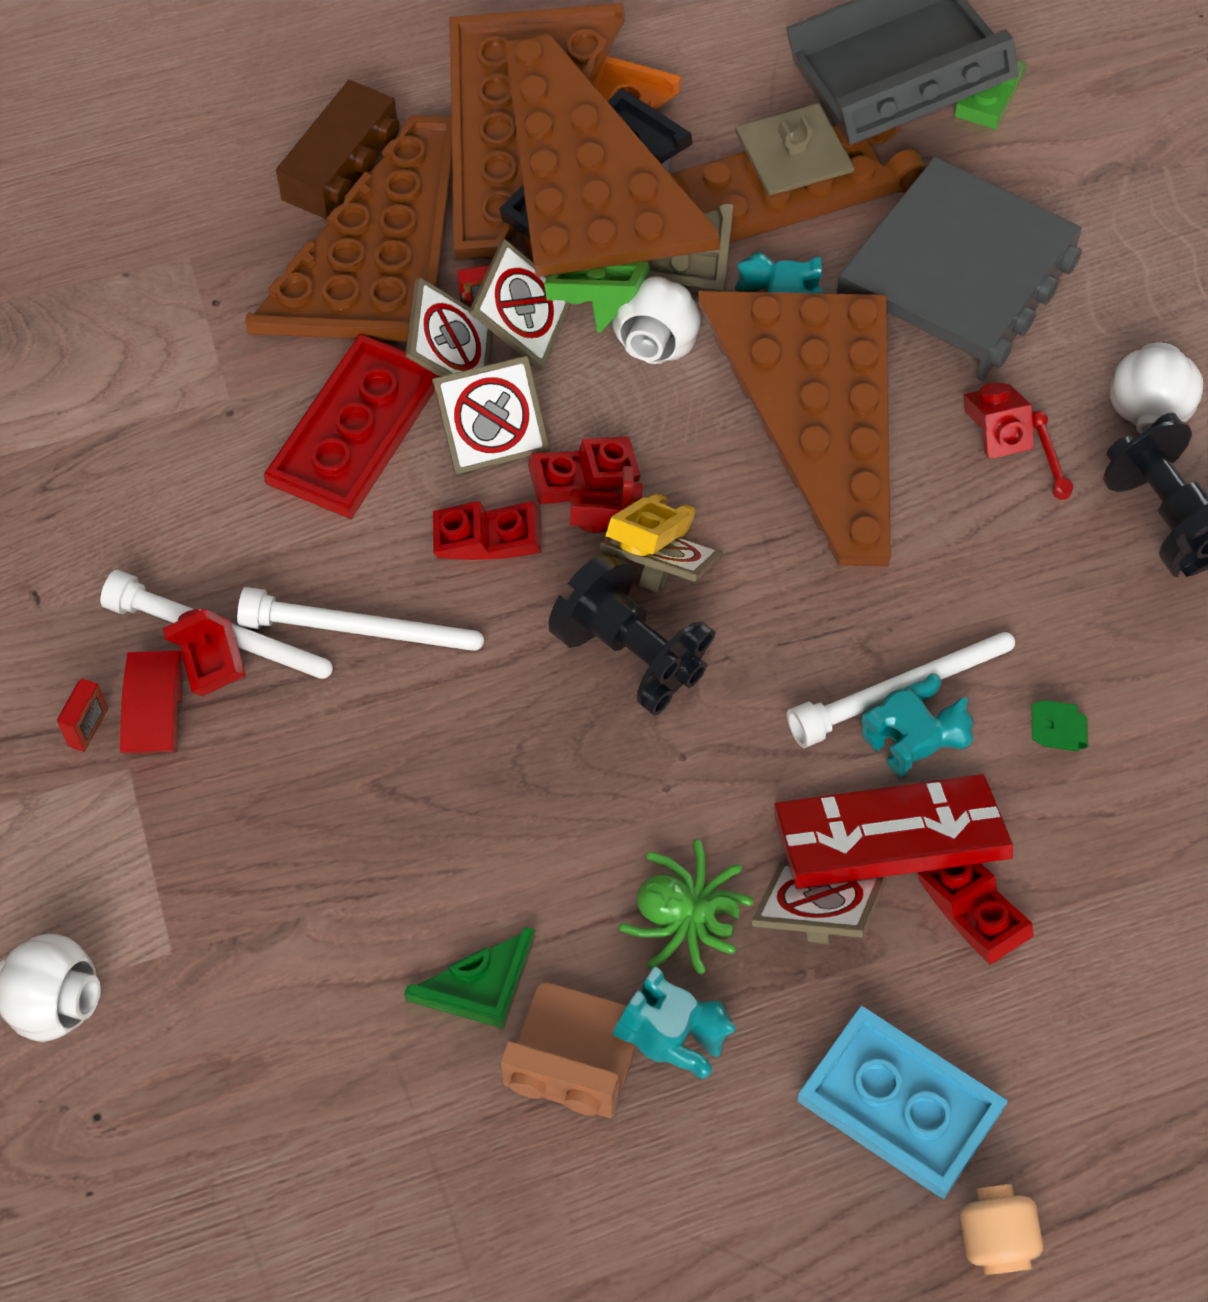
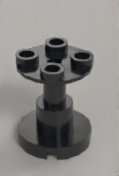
[1103,412,1208,577]
[548,552,716,715]

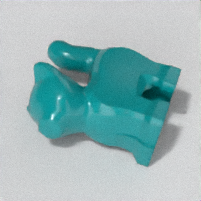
[735,251,822,294]
[861,673,974,778]
[612,966,736,1079]

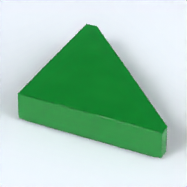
[404,927,535,1029]

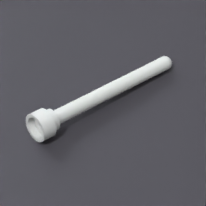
[100,569,333,679]
[237,587,484,651]
[787,632,1015,748]

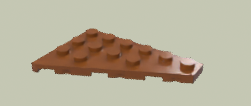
[450,3,625,259]
[505,34,720,278]
[245,115,452,341]
[698,291,891,566]

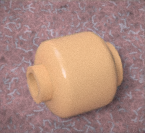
[960,1184,1043,1275]

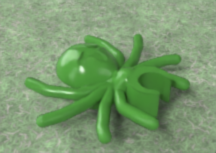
[618,839,753,974]

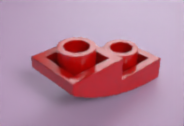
[528,436,641,505]
[433,501,542,560]
[120,650,182,755]
[918,863,1034,965]

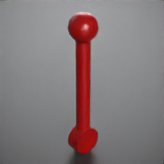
[1032,410,1074,500]

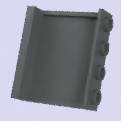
[786,0,1019,145]
[837,156,1082,381]

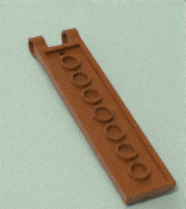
[517,124,926,263]

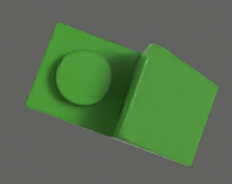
[955,60,1027,130]
[544,262,650,333]

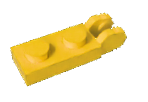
[605,493,696,556]

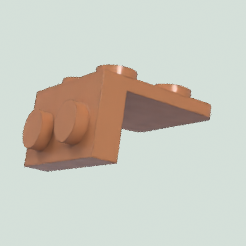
[500,982,636,1119]

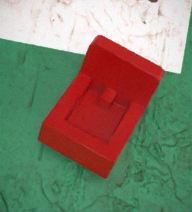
[964,382,1034,459]
[569,466,643,533]
[162,609,246,696]

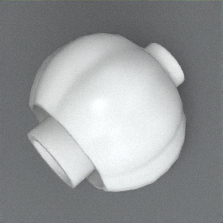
[612,276,702,364]
[1110,343,1203,434]
[0,934,101,1042]

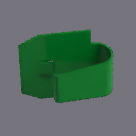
[1031,700,1088,751]

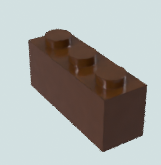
[276,80,400,220]

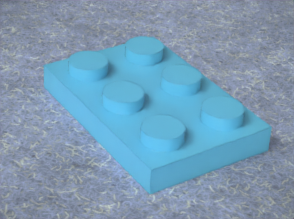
[797,1005,1008,1200]

